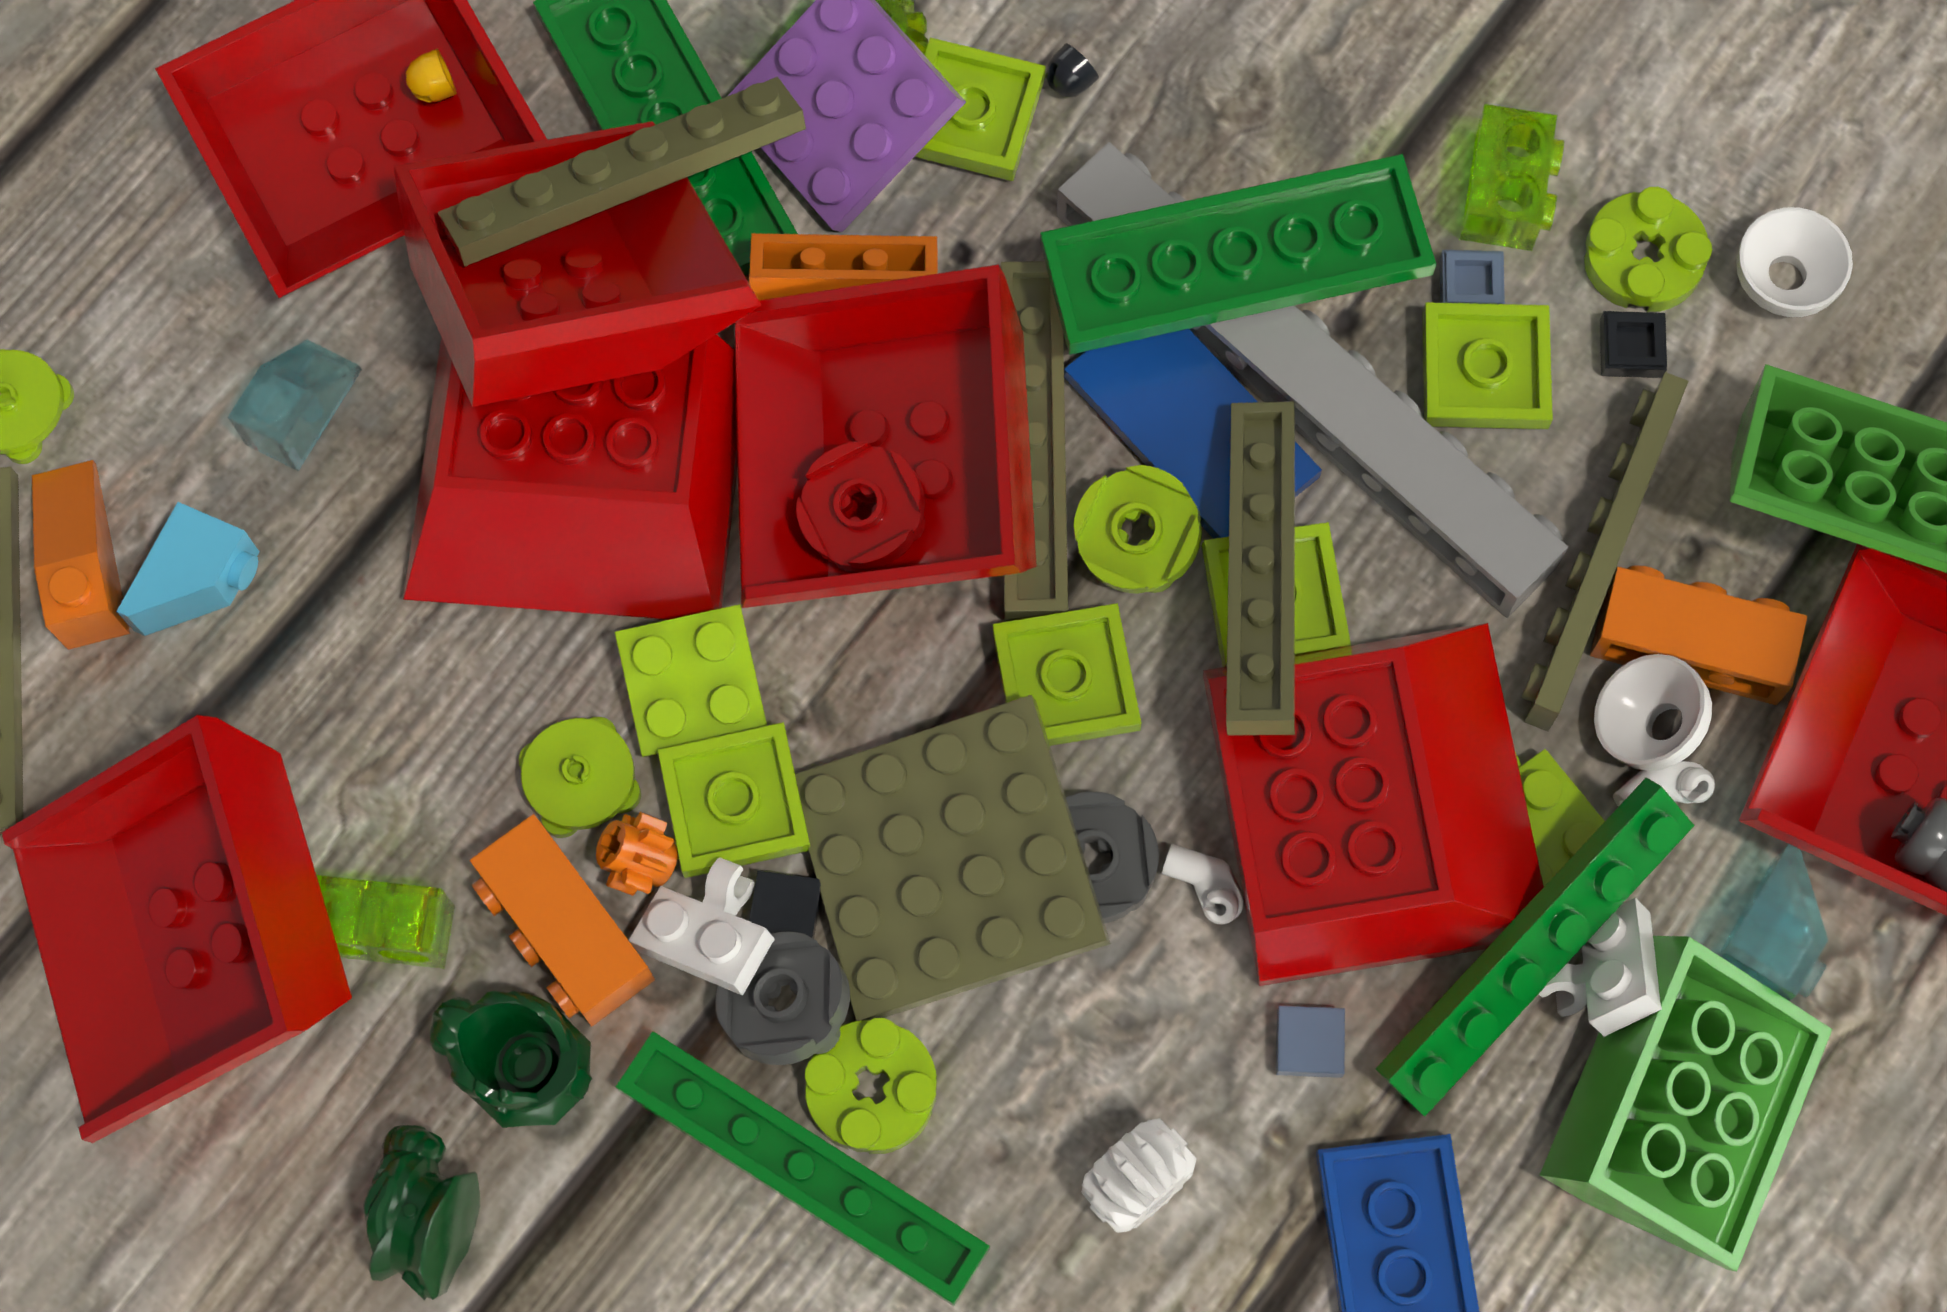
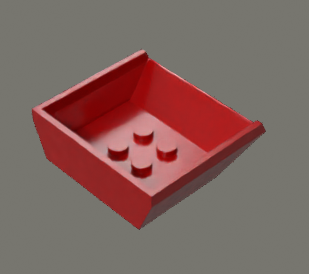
[155,0,547,298]
[394,121,762,407]
[734,264,1037,608]
[403,334,738,619]
[1738,544,1947,916]
[1203,623,1544,986]
[1,715,352,1143]

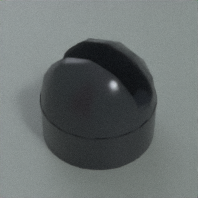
[1046,43,1099,97]

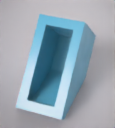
[116,502,260,636]

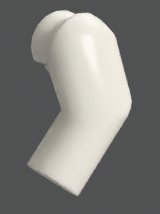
[1613,760,1715,807]
[1162,844,1243,925]

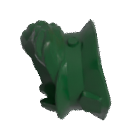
[430,990,592,1128]
[363,1125,480,1300]

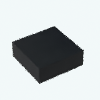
[1600,311,1667,378]
[749,871,821,939]

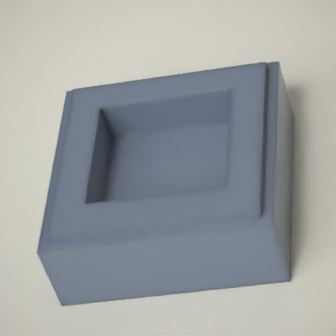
[1439,250,1505,304]
[1276,1006,1345,1078]

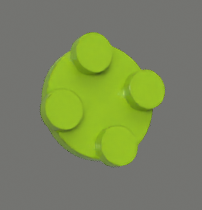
[0,349,74,464]
[519,717,641,838]

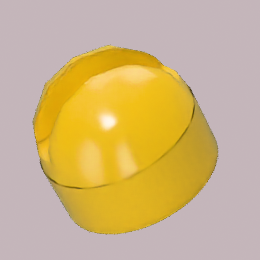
[406,49,457,103]

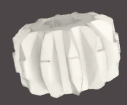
[1081,1118,1197,1233]

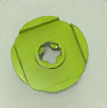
[1584,186,1712,312]
[1074,465,1202,594]
[805,1018,937,1154]

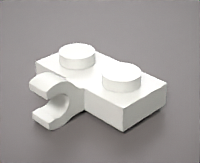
[628,857,775,996]
[1539,898,1662,1037]

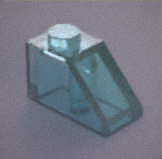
[228,339,362,471]
[1718,844,1828,1001]

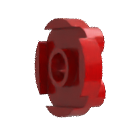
[796,441,926,572]

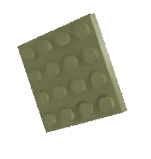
[795,695,1111,1021]

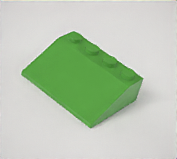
[1730,364,1947,573]
[1540,936,1833,1272]

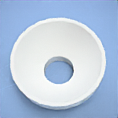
[1736,207,1853,317]
[1594,654,1712,771]

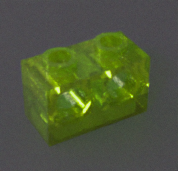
[1460,104,1564,251]
[316,875,455,969]

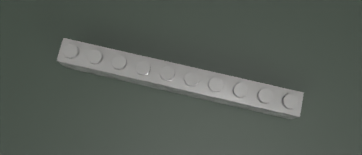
[1057,142,1568,618]

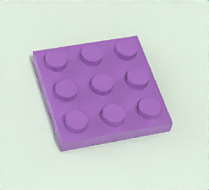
[728,0,966,232]

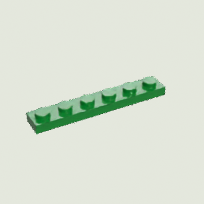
[1375,777,1695,1117]
[616,1031,990,1306]

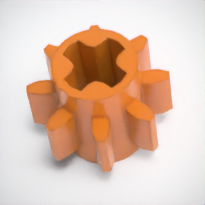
[596,811,678,896]

